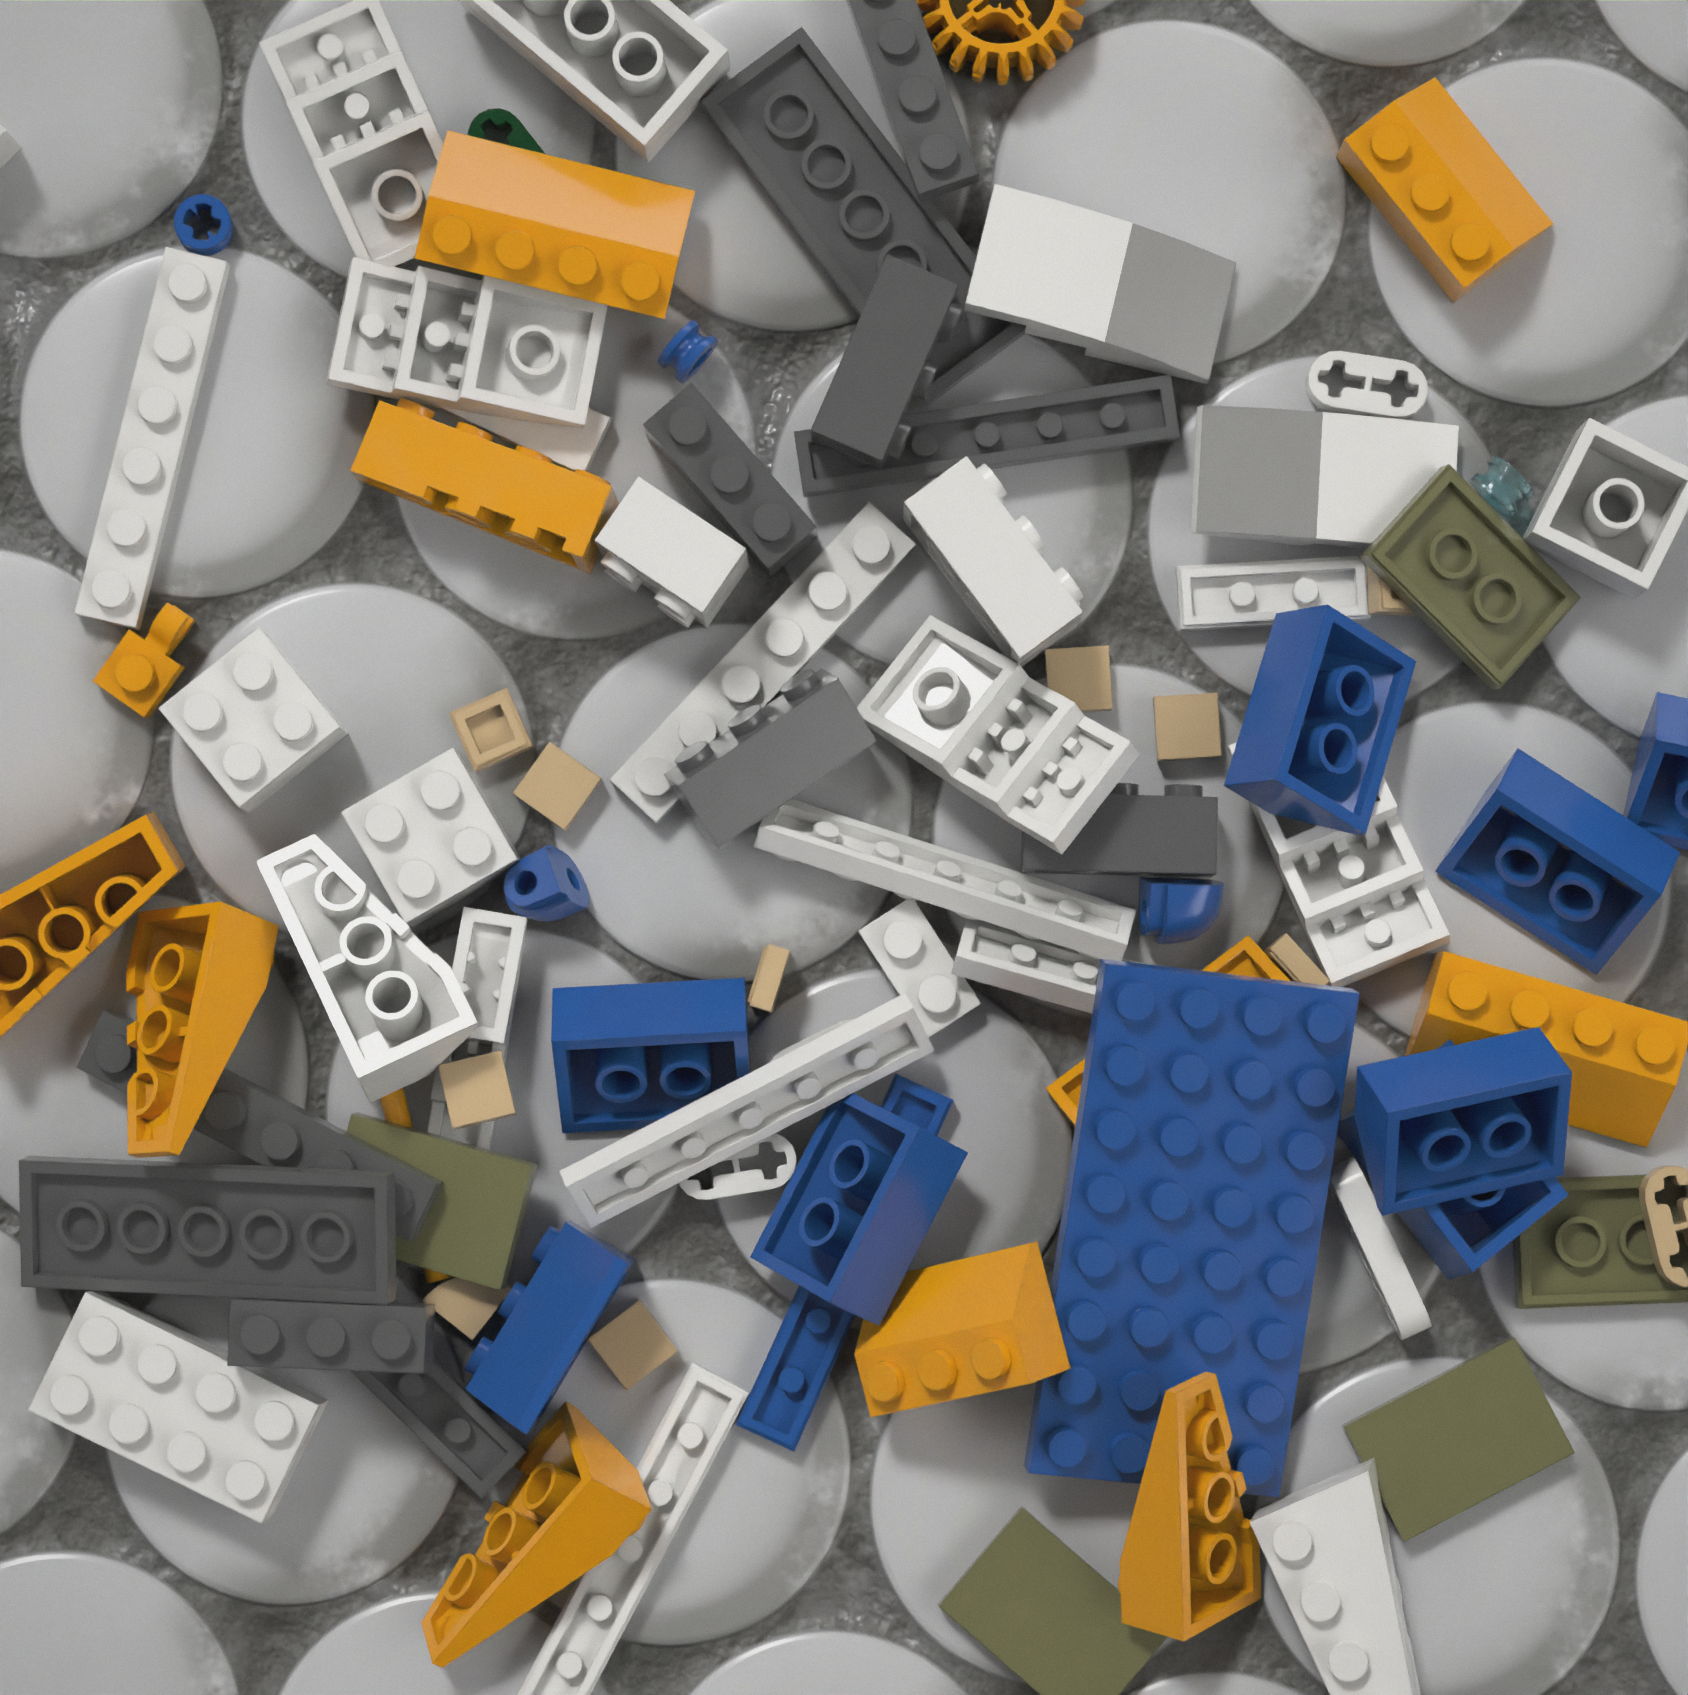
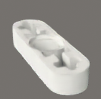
[1329,1157,1432,1340]

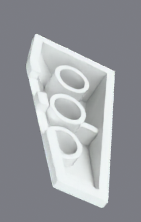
[256,834,479,1103]

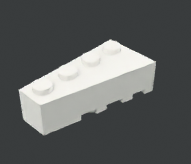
[1250,1458,1421,1695]

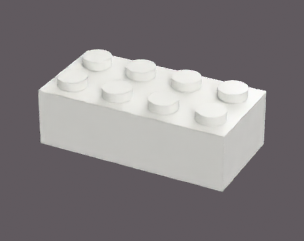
[458,0,730,163]
[28,1291,328,1523]

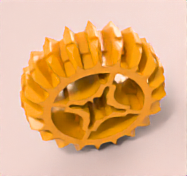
[916,0,1086,86]

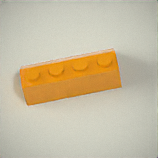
[415,130,695,319]
[1405,951,1688,1148]

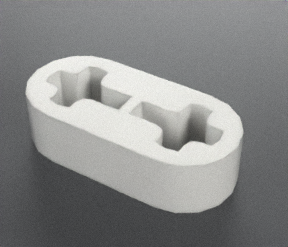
[1305,351,1428,420]
[679,1133,797,1200]

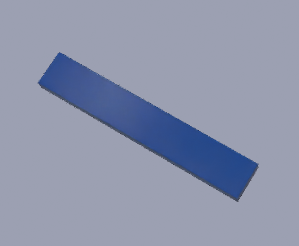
[736,1073,954,1452]

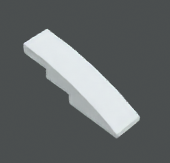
[427,907,528,1150]

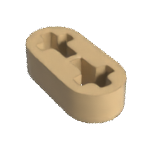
[1639,1166,1688,1287]

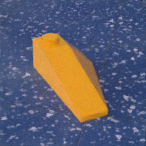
[126,901,279,1158]
[1118,1371,1261,1641]
[421,1401,652,1668]

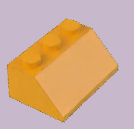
[1336,77,1553,303]
[854,1241,1071,1417]

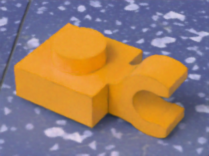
[93,603,195,719]

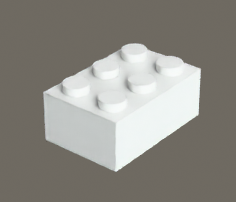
[903,456,1084,667]

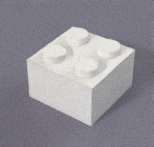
[1523,418,1688,599]
[595,476,750,628]
[158,627,349,813]
[341,748,521,927]

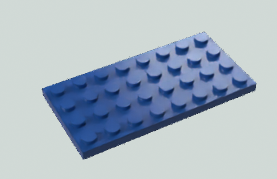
[1024,959,1360,1497]

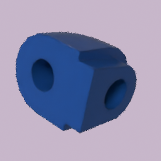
[503,844,590,922]
[1138,877,1224,944]

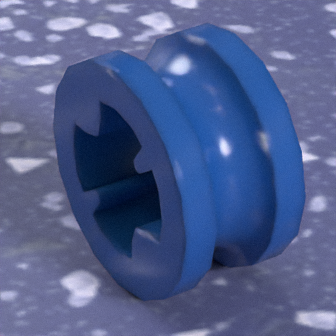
[174,194,233,256]
[657,320,718,384]

